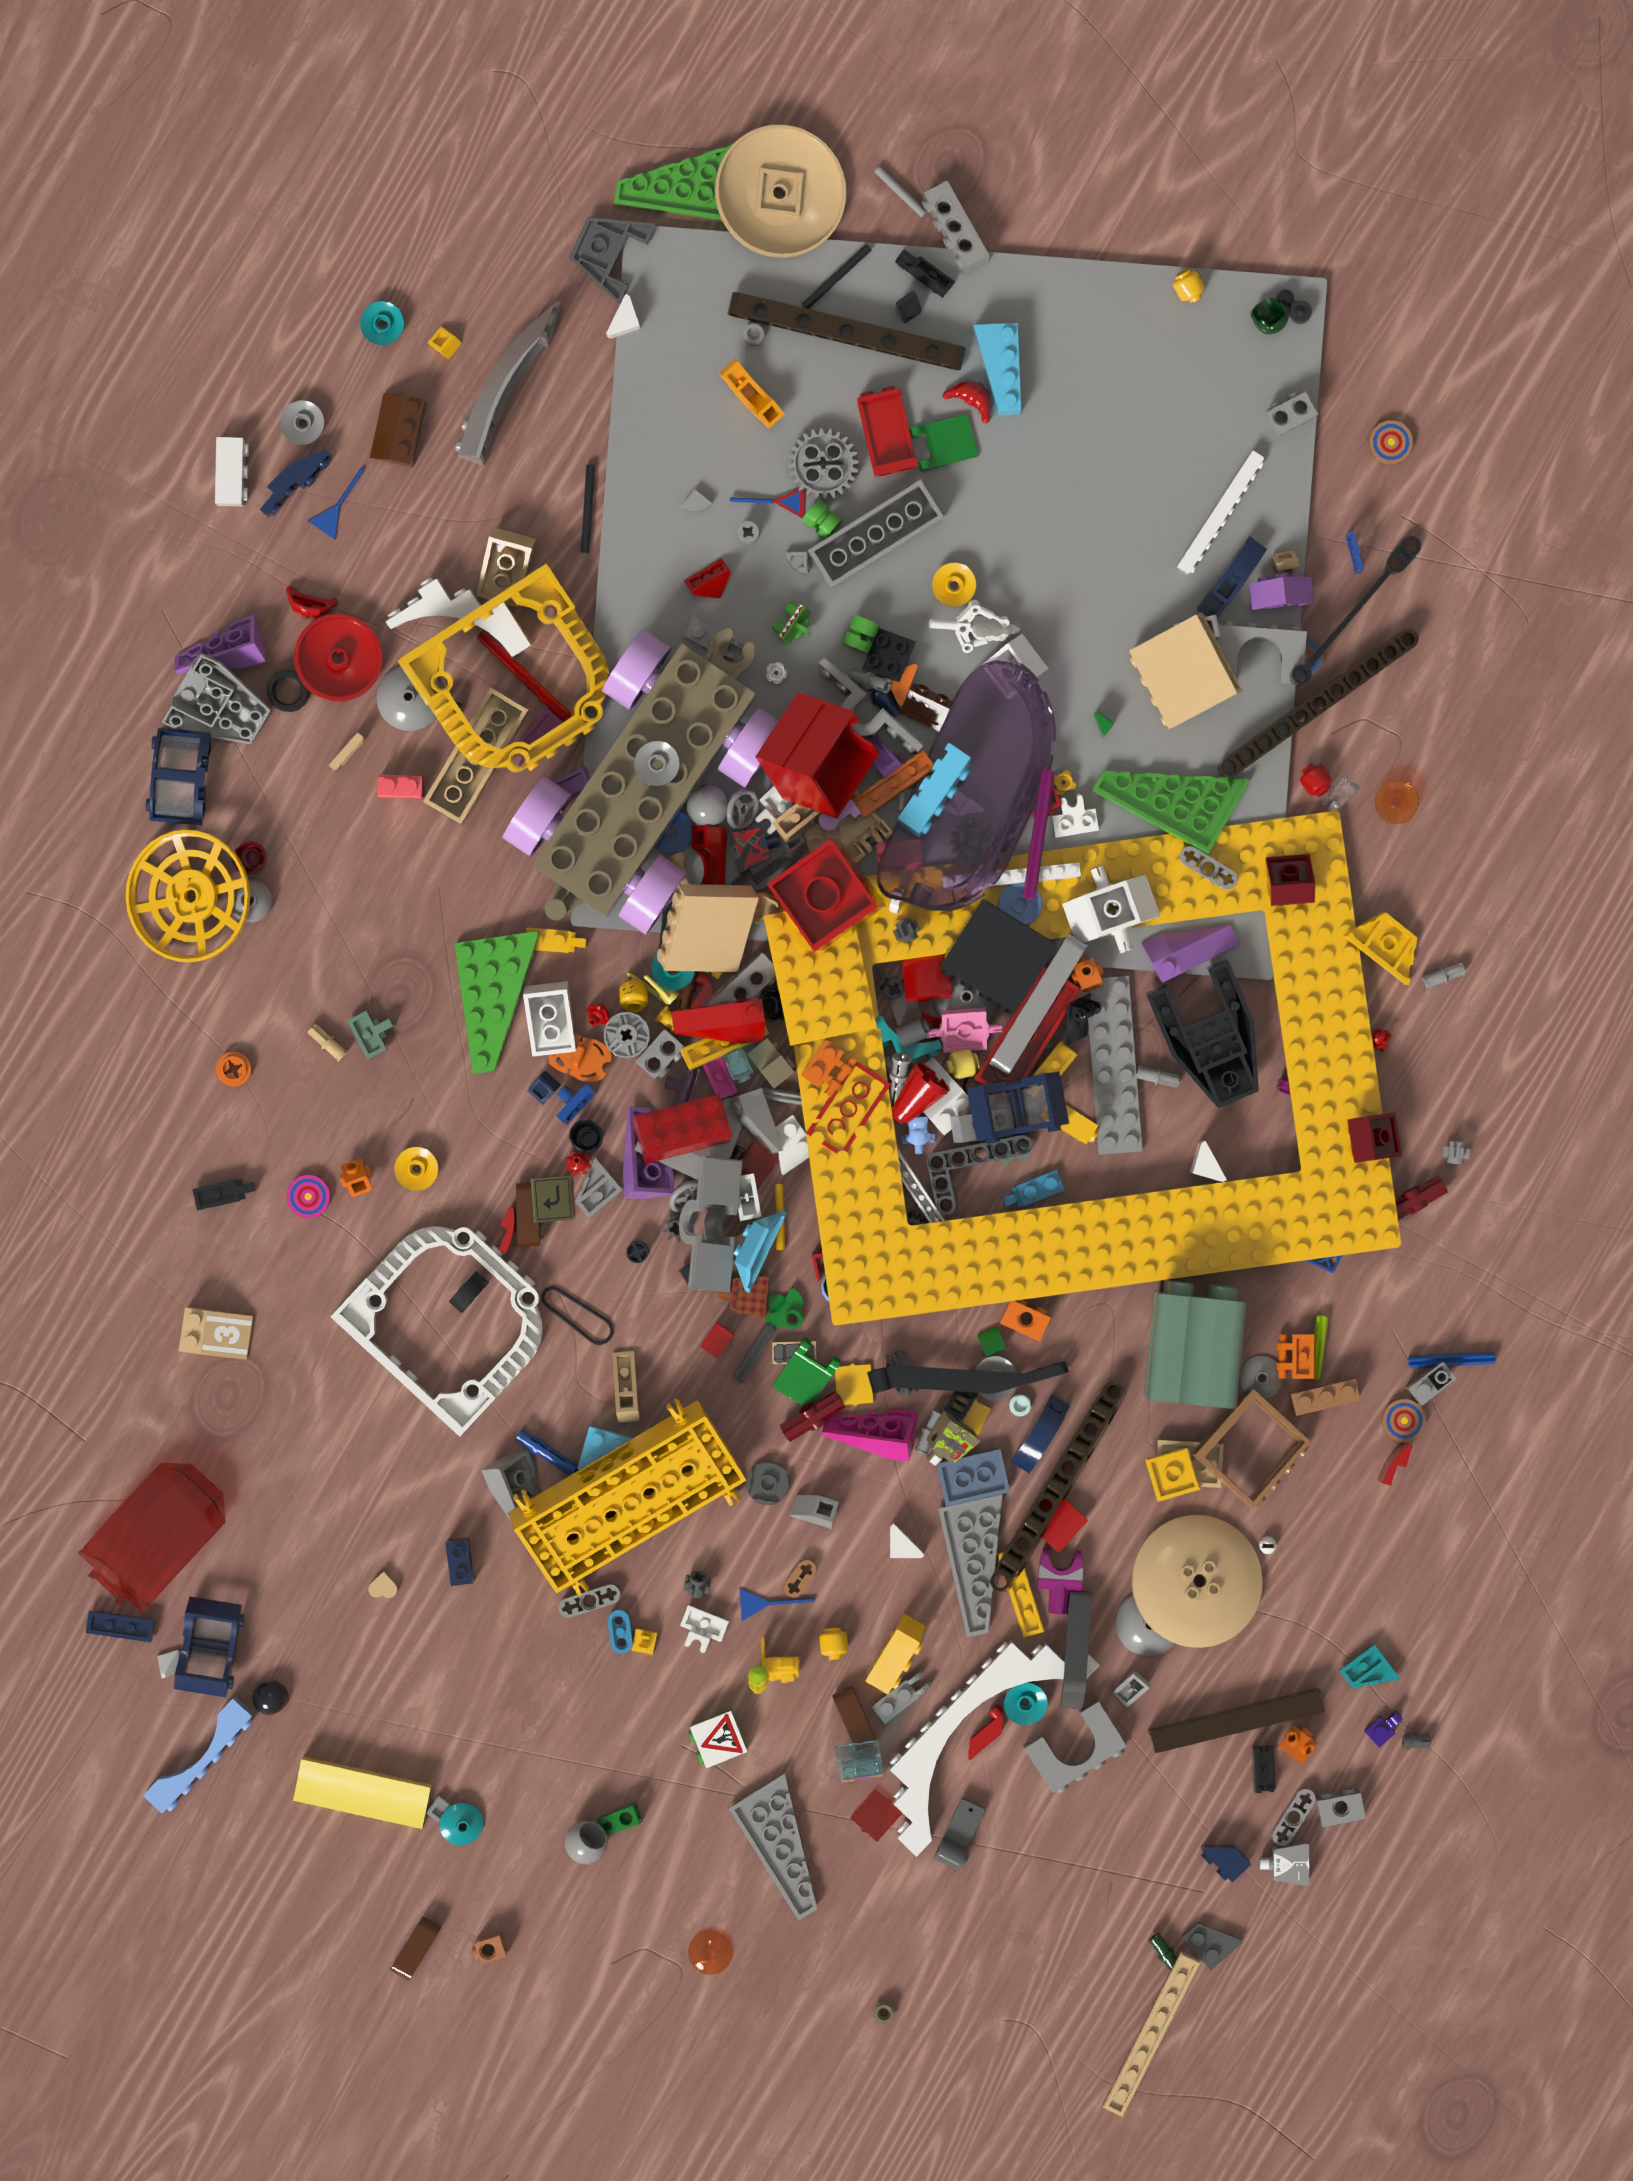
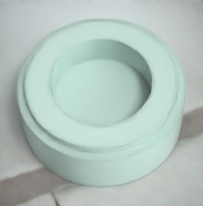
[1009,1394,1031,1416]

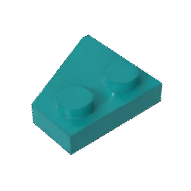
[1339,1644,1400,1688]

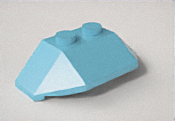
[733,1211,787,1293]

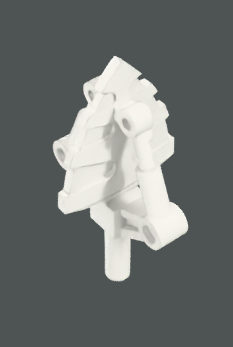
[929,600,1020,653]

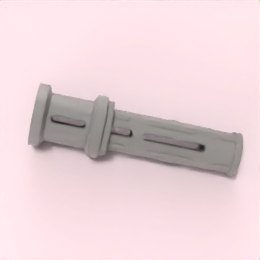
[889,1053,912,1119]

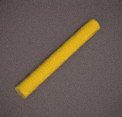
[775,1184,785,1250]

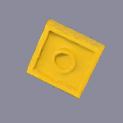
[1145,1447,1200,1502]

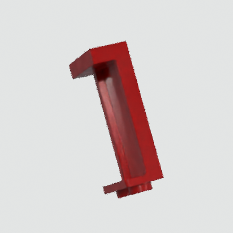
[857,386,918,478]

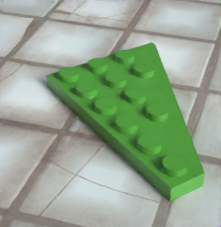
[614,144,733,221]
[1093,770,1250,855]
[454,931,540,1074]

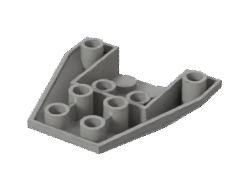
[162,652,271,744]

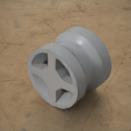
[737,521,759,545]

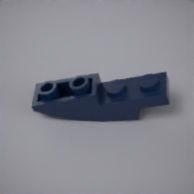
[260,450,332,517]
[1197,536,1267,618]

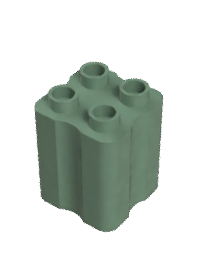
[1143,1280,1247,1409]

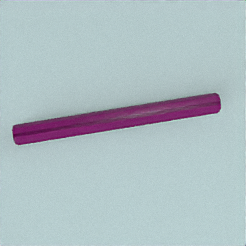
[1023,769,1054,900]

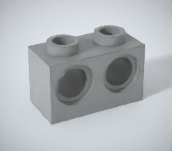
[1265,391,1318,438]
[635,1029,685,1079]

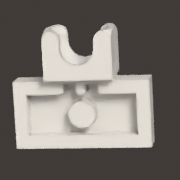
[755,786,793,835]
[1051,793,1099,838]
[680,1604,729,1653]

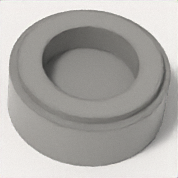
[743,323,765,346]

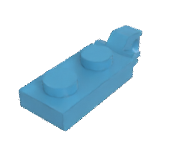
[1003,1170,1065,1207]

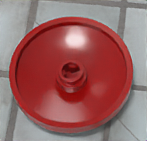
[294,614,383,702]

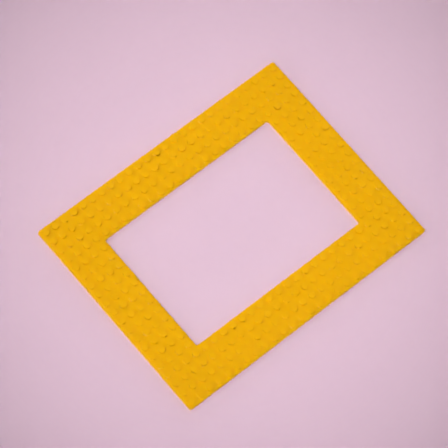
[773,811,1401,1325]

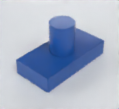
[556,1084,597,1125]

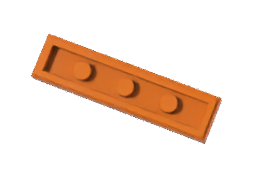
[852,749,934,819]

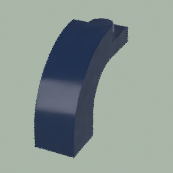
[1011,1394,1070,1473]

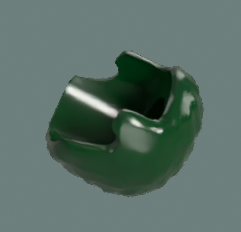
[1251,298,1289,335]

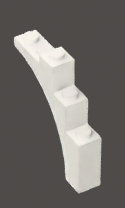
[386,577,532,657]

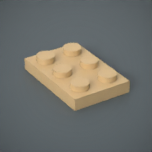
[1156,1439,1224,1488]

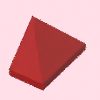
[684,558,731,599]

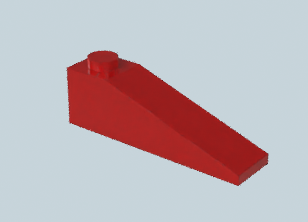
[671,997,765,1044]

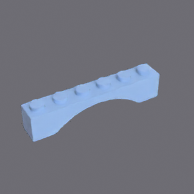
[143,1696,254,1814]

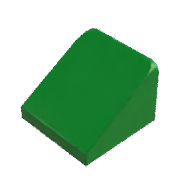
[1093,711,1114,738]
[977,1327,1007,1356]

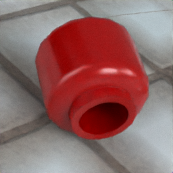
[1300,763,1332,797]

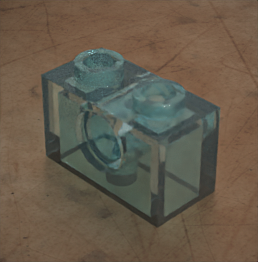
[723,1048,754,1084]

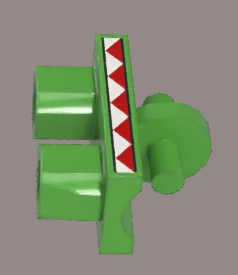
[772,602,811,645]

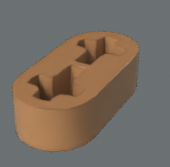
[784,1559,816,1598]

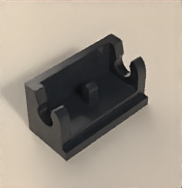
[1251,1745,1276,1793]

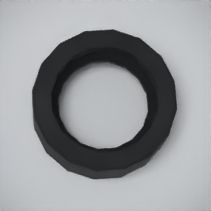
[267,670,310,712]
[449,1271,489,1313]

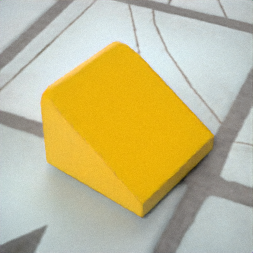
[428,326,461,359]

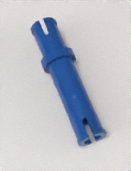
[515,1428,578,1476]

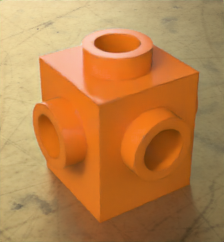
[1071,957,1104,994]
[339,1158,373,1197]
[1278,1725,1318,1764]

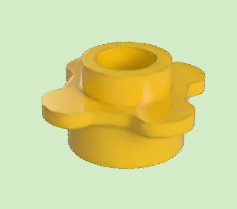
[1053,770,1076,795]

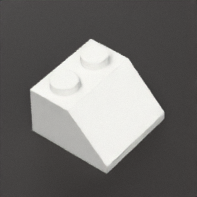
[982,634,1049,700]

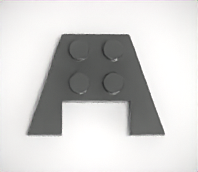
[569,217,657,305]

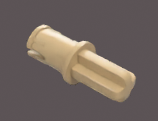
[308,1024,348,1062]

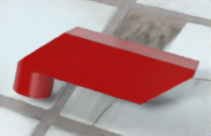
[691,972,714,1008]
[968,1704,1003,1760]

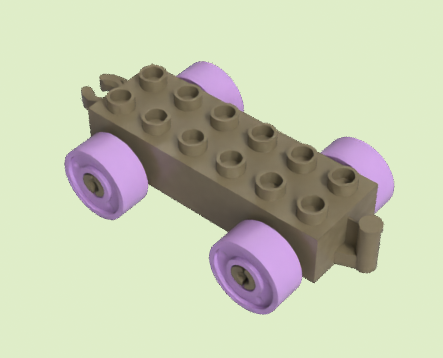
[502,628,779,935]

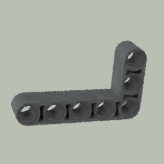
[927,1133,1035,1215]
[1060,1591,1092,1710]

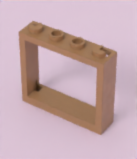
[1191,1388,1311,1508]

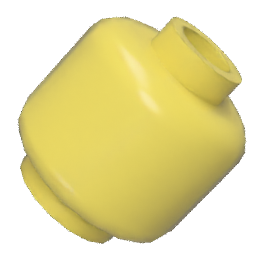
[945,1049,979,1080]

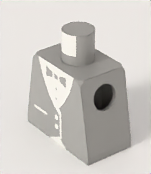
[1259,1841,1309,1886]

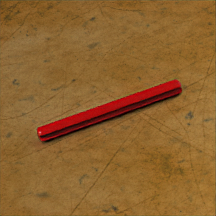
[477,630,571,722]

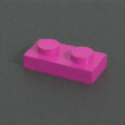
[701,1056,738,1099]

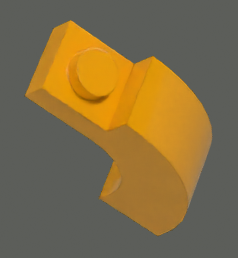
[718,359,785,429]

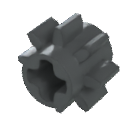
[893,917,921,944]
[662,1215,680,1242]
[684,1571,711,1598]

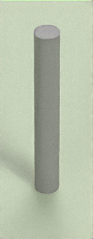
[874,166,927,218]

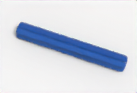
[1408,1352,1496,1368]

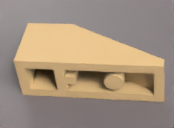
[612,1351,640,1424]

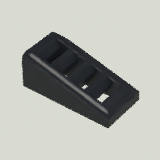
[895,291,922,323]
[944,1391,979,1421]

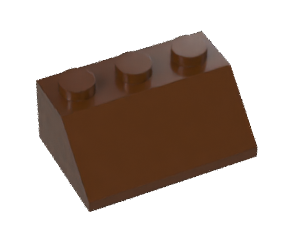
[370,393,427,468]

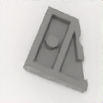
[575,1158,623,1219]

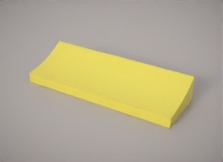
[293,1756,432,1829]

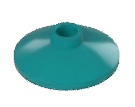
[360,301,404,346]
[651,954,694,991]
[1004,1682,1048,1725]
[439,1802,483,1845]

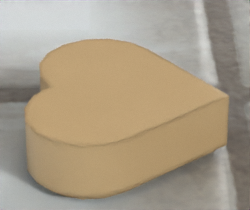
[368,1571,398,1598]

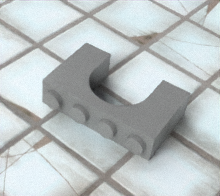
[1217,621,1307,686]
[1023,1699,1127,1793]

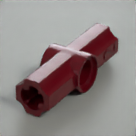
[1395,1176,1448,1220]
[780,1390,846,1442]

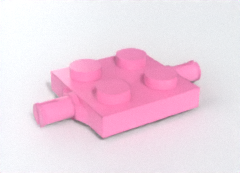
[927,1007,1002,1053]

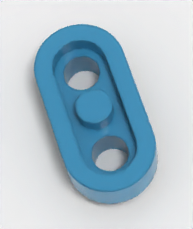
[608,1609,633,1654]

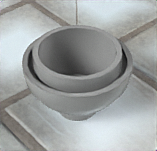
[232,879,273,923]

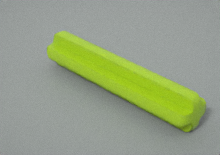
[1312,1315,1328,1380]

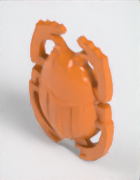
[548,1033,612,1082]

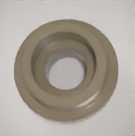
[873,2001,895,2024]

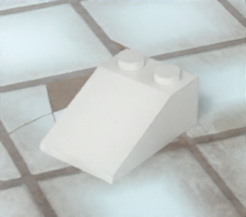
[523,981,576,1057]
[923,1057,971,1135]

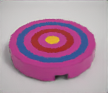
[286,1175,331,1218]

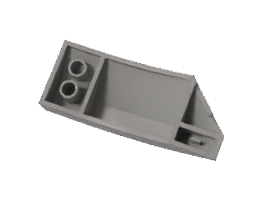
[455,301,562,465]

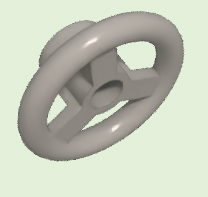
[726,788,760,831]
[669,1180,698,1213]

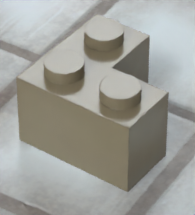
[747,1038,795,1089]

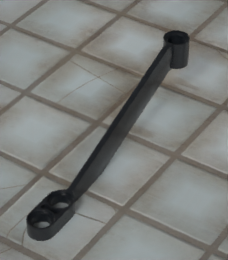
[1289,536,1421,686]
[867,1361,1069,1394]

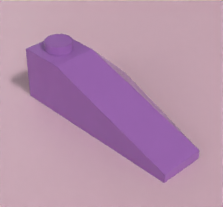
[174,614,266,674]
[1142,925,1240,983]
[623,1106,675,1199]

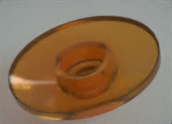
[1375,780,1419,824]
[688,1930,732,1975]

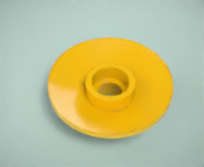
[932,563,976,607]
[394,1147,438,1191]

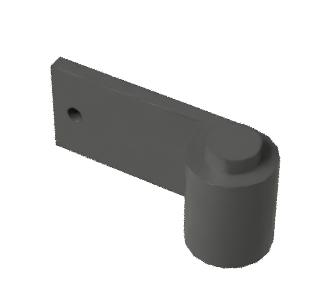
[888,984,931,1047]
[934,1798,986,1870]

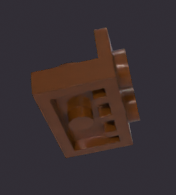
[900,683,953,731]

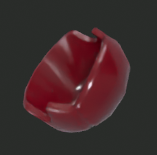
[232,841,267,875]

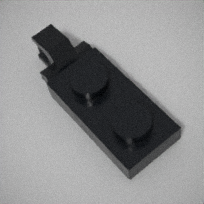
[895,249,955,298]
[192,1179,256,1211]

